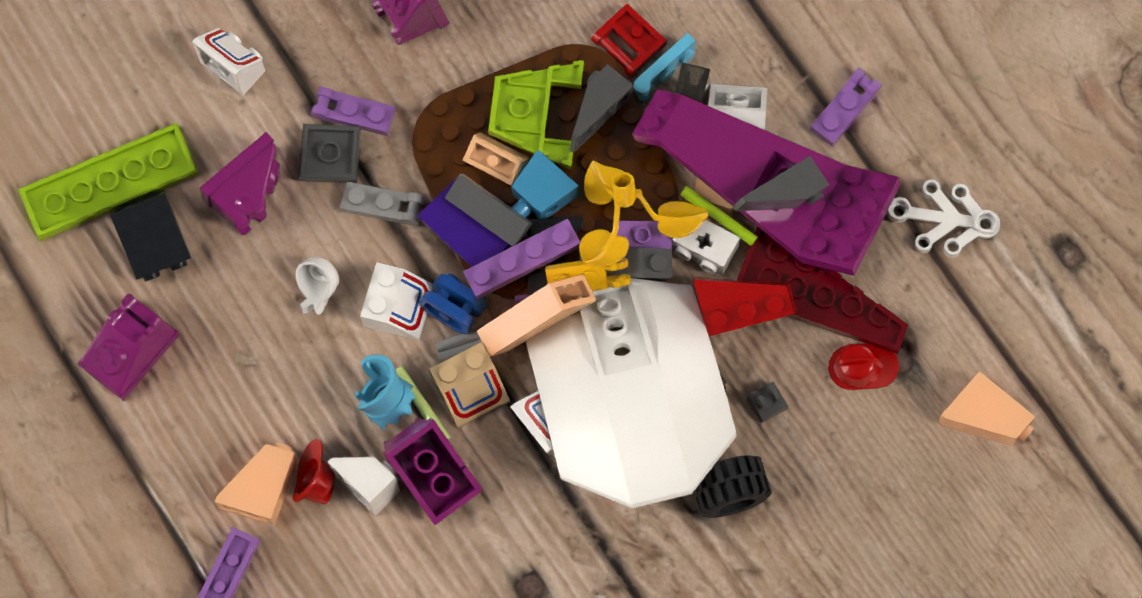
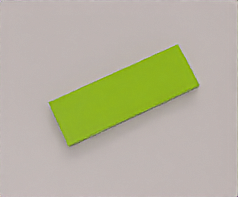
[18,123,200,242]

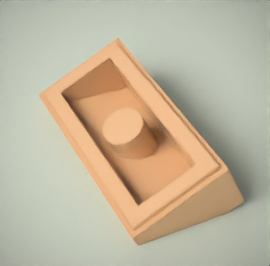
[463,133,529,186]

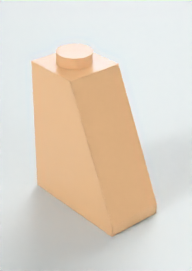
[939,371,1035,446]
[215,443,298,526]

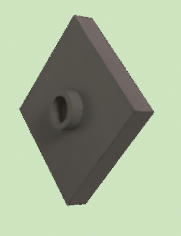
[299,124,361,183]

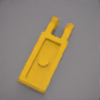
[545,257,631,291]

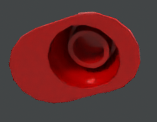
[828,343,899,390]
[292,438,335,504]

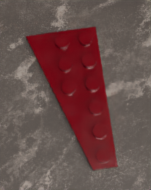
[737,226,908,354]

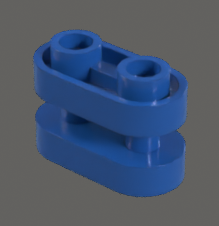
[419,274,488,334]

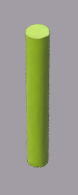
[680,186,757,246]

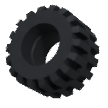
[693,455,772,518]

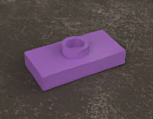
[613,221,672,249]

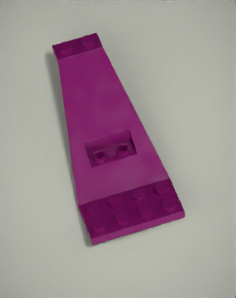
[632,89,901,276]

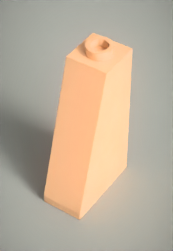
[477,274,596,357]

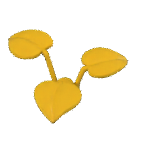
[579,161,708,267]

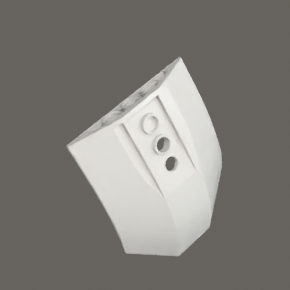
[526,278,737,508]

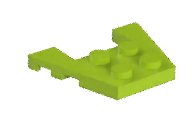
[488,60,584,169]

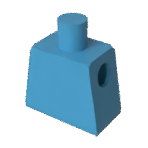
[511,150,579,219]

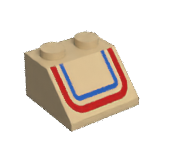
[429,342,510,428]

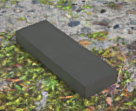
[445,174,532,246]

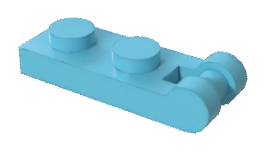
[634,33,696,103]

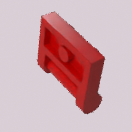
[591,3,667,78]

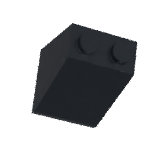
[110,190,191,282]

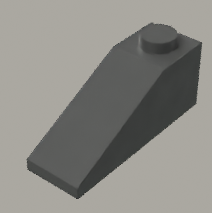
[569,64,634,153]
[733,156,829,211]
[579,248,672,281]

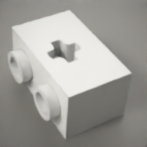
[672,220,740,276]

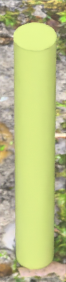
[396,366,451,440]

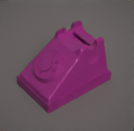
[372,0,450,45]
[200,132,280,235]
[77,294,180,401]
[383,418,483,525]

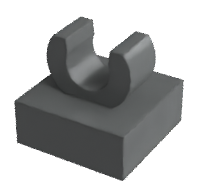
[747,382,788,423]

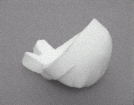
[296,257,339,315]

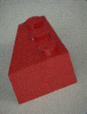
[693,277,797,336]

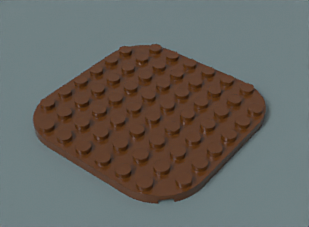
[412,44,678,299]

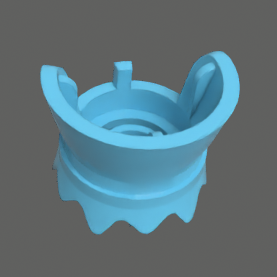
[355,354,415,430]

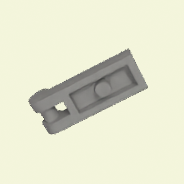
[340,181,425,226]

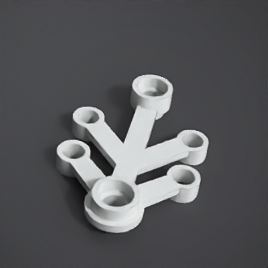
[887,180,1000,258]

